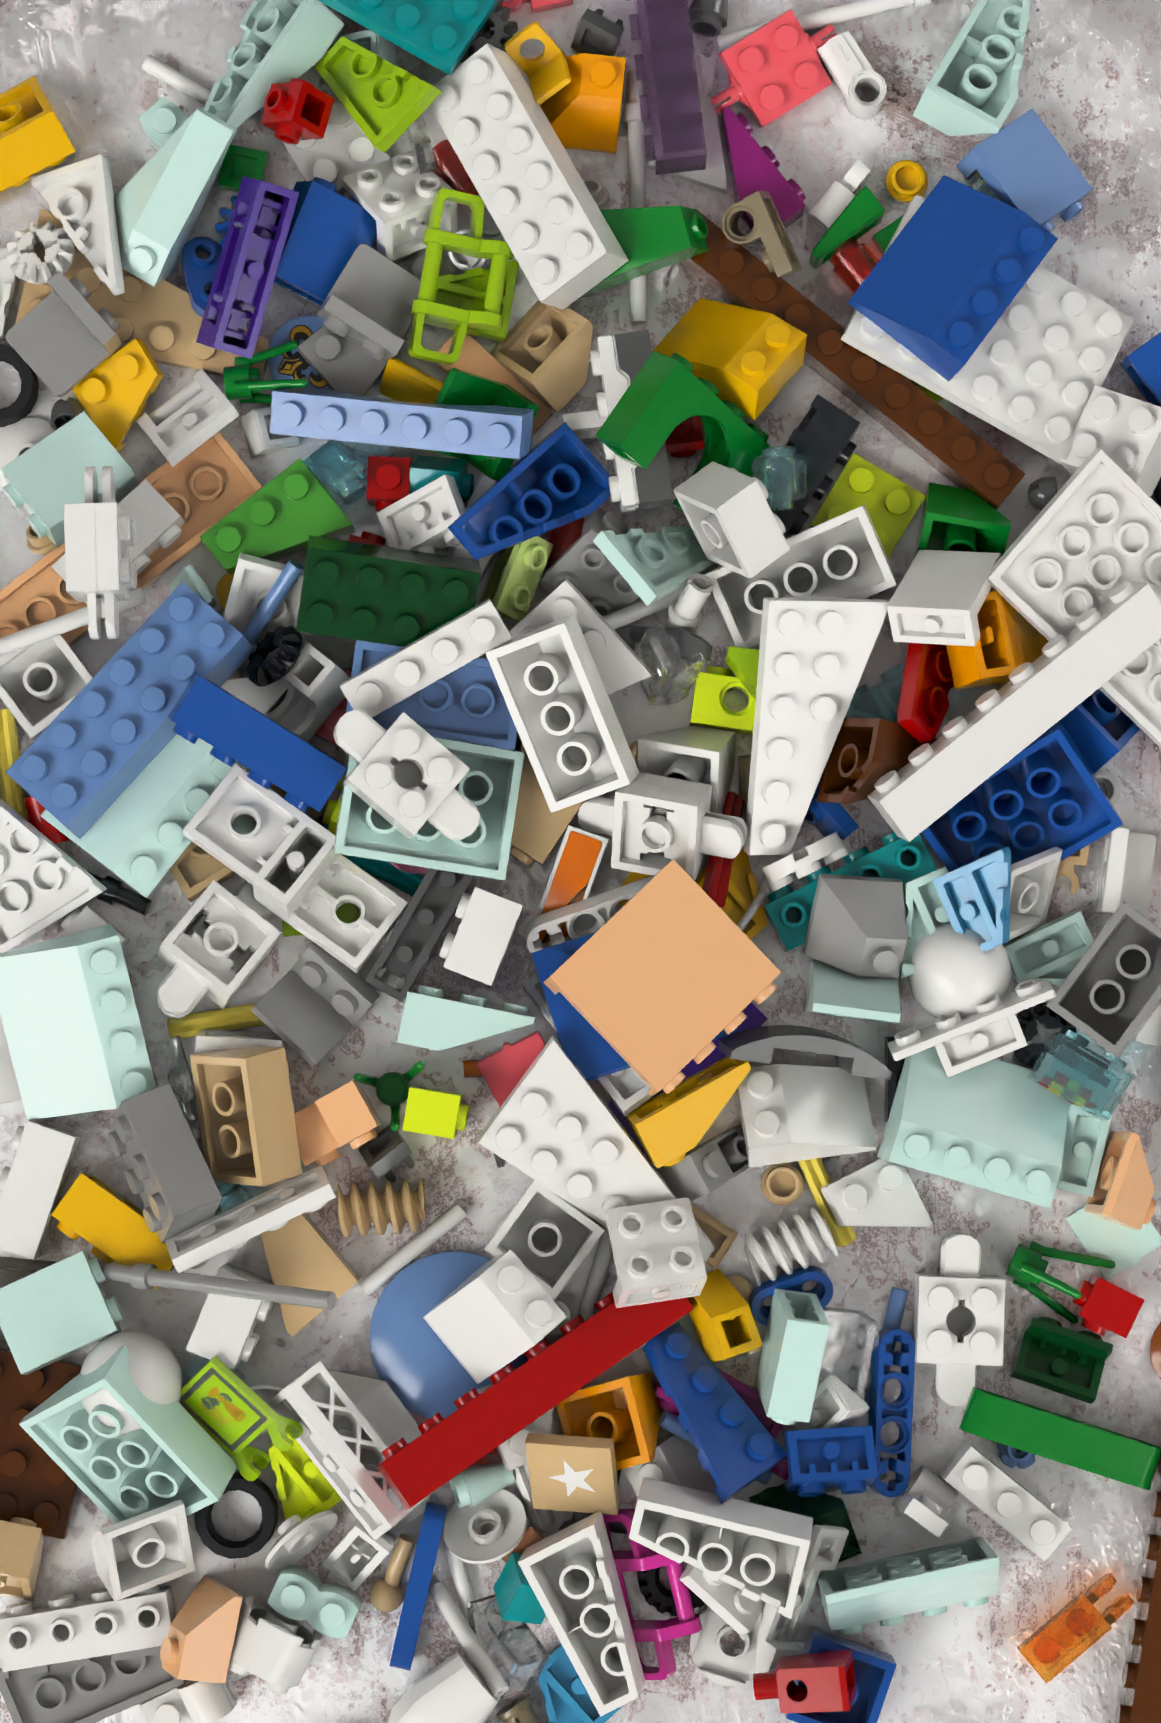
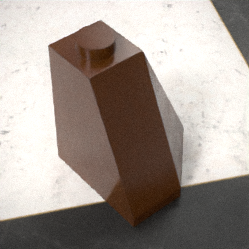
[817,718,937,804]

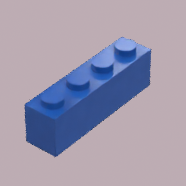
[168,672,347,812]

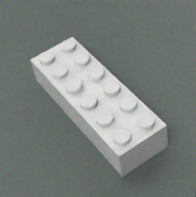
[429,43,629,310]

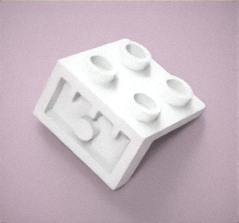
[342,151,458,261]
[605,1198,707,1308]

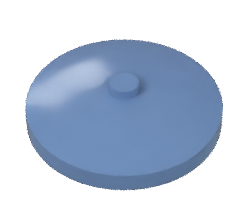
[370,1251,540,1419]

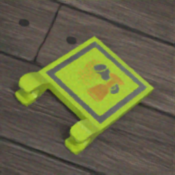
[179,1356,303,1481]

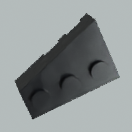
[761,394,860,538]

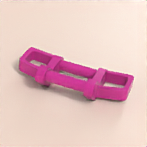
[602,1508,702,1680]

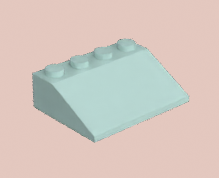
[334,729,525,881]
[40,734,249,898]
[0,924,156,1120]
[877,1046,1070,1208]
[19,1345,237,1524]
[817,1537,1000,1635]

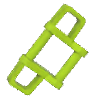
[408,188,514,365]

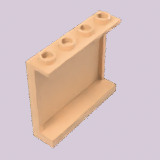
[543,859,781,1096]

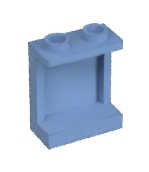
[956,108,1093,232]

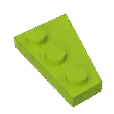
[314,36,442,153]

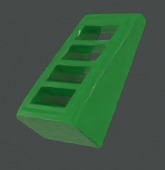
[809,185,885,269]

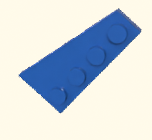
[643,1322,787,1504]

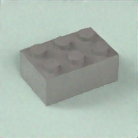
[1046,901,1161,1059]
[108,1083,222,1243]

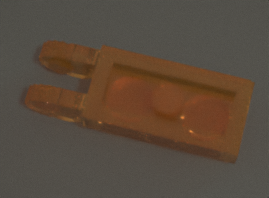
[1017,1573,1134,1684]

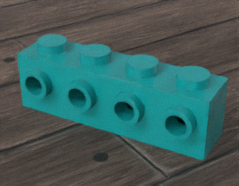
[763,832,937,952]

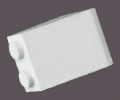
[423,1249,567,1384]

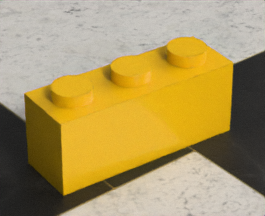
[51,1171,175,1290]

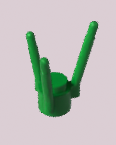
[223,341,308,404]
[353,1061,425,1132]
[1005,1241,1116,1324]

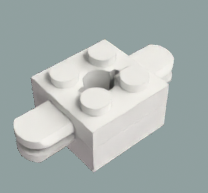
[64,466,137,640]
[333,710,480,841]
[577,772,749,881]
[156,880,282,1018]
[912,1233,1006,1407]

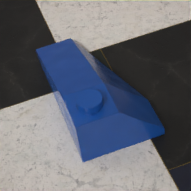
[447,422,611,560]

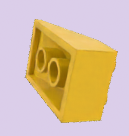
[652,298,807,421]

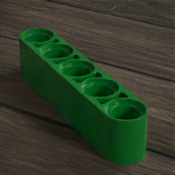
[959,1387,1161,1490]

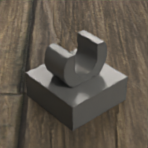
[570,8,625,56]
[358,1125,415,1183]

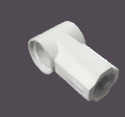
[818,30,887,119]

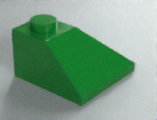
[913,482,1011,560]

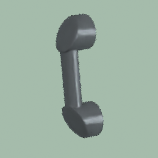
[615,625,712,662]

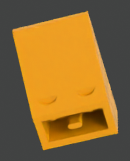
[946,590,1049,690]

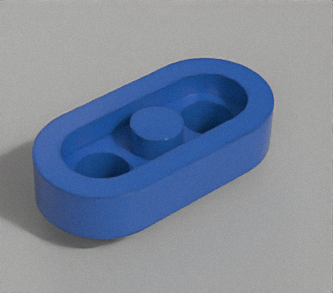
[181,236,222,317]
[749,1265,833,1327]

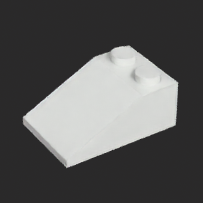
[737,1064,876,1168]

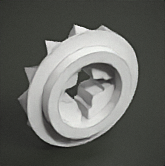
[7,220,75,284]

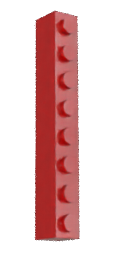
[377,1291,694,1510]

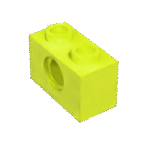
[689,666,755,735]
[402,1086,470,1139]

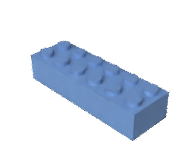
[6,582,254,839]

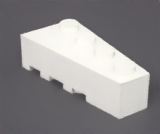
[629,1477,813,1619]
[518,1510,645,1717]

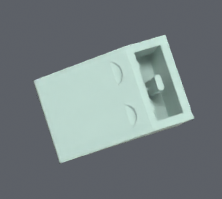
[397,985,536,1051]

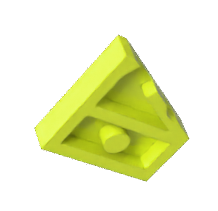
[268,1433,342,1520]

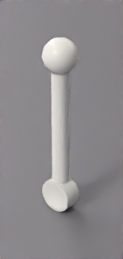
[737,879,772,931]

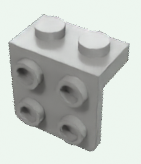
[316,244,421,360]
[6,270,123,397]
[541,507,639,616]

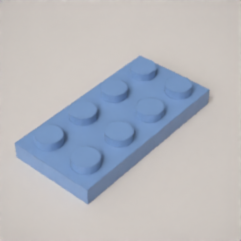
[346,640,518,750]

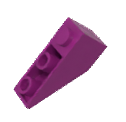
[721,106,806,245]

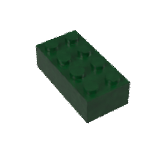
[296,535,480,647]

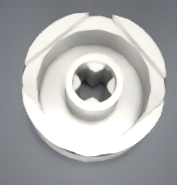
[228,1596,323,1694]

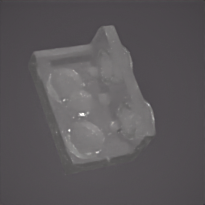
[817,1307,879,1399]

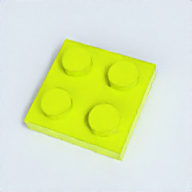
[809,453,926,559]

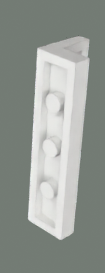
[268,1361,427,1541]

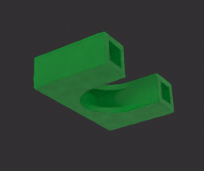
[595,351,779,515]

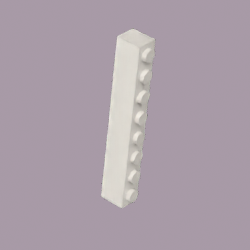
[867,581,1161,842]

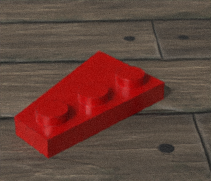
[897,643,955,743]

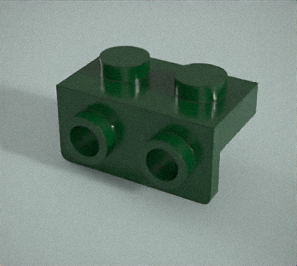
[1010,1317,1113,1404]

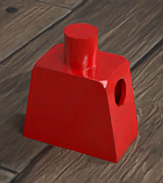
[753,1649,857,1714]

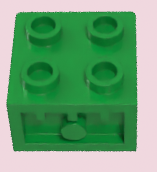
[431,368,540,481]

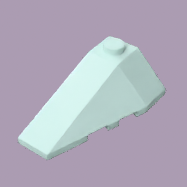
[203,0,345,128]
[912,0,1032,136]
[114,108,237,287]

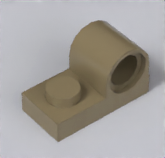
[721,191,802,277]

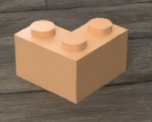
[294,1080,382,1167]

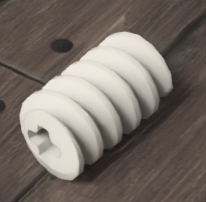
[744,1208,839,1286]

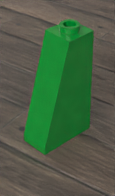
[577,206,708,300]

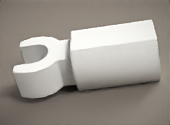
[808,160,871,232]

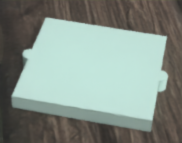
[1064,1204,1161,1281]

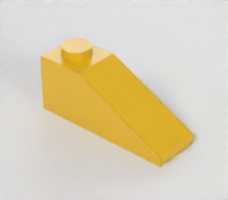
[626,1056,752,1169]

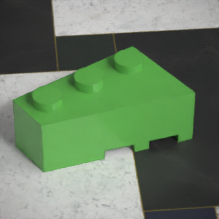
[200,458,356,575]

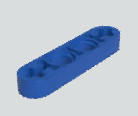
[868,1327,915,1498]
[389,1501,448,1671]

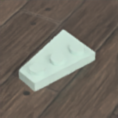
[593,526,719,606]

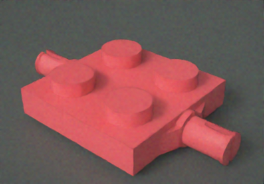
[710,9,837,128]

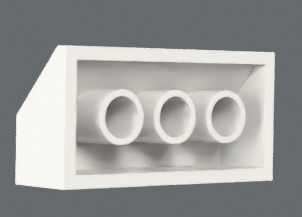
[705,505,897,649]
[485,614,639,813]

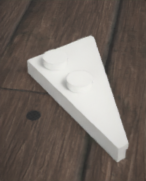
[30,154,125,296]

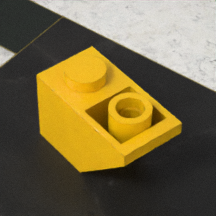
[687,1269,763,1363]

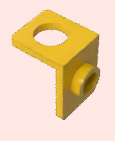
[504,21,571,105]

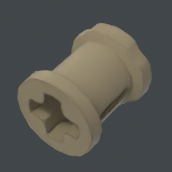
[496,1693,542,1723]

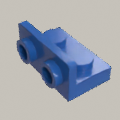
[784,1426,878,1497]

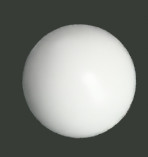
[908,922,1011,1018]
[80,1331,183,1435]

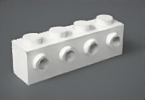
[0,1585,176,1672]

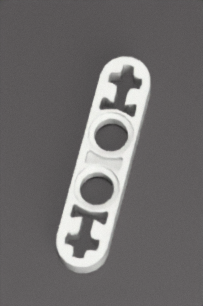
[524,876,654,953]

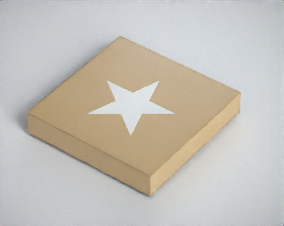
[525,1433,620,1515]

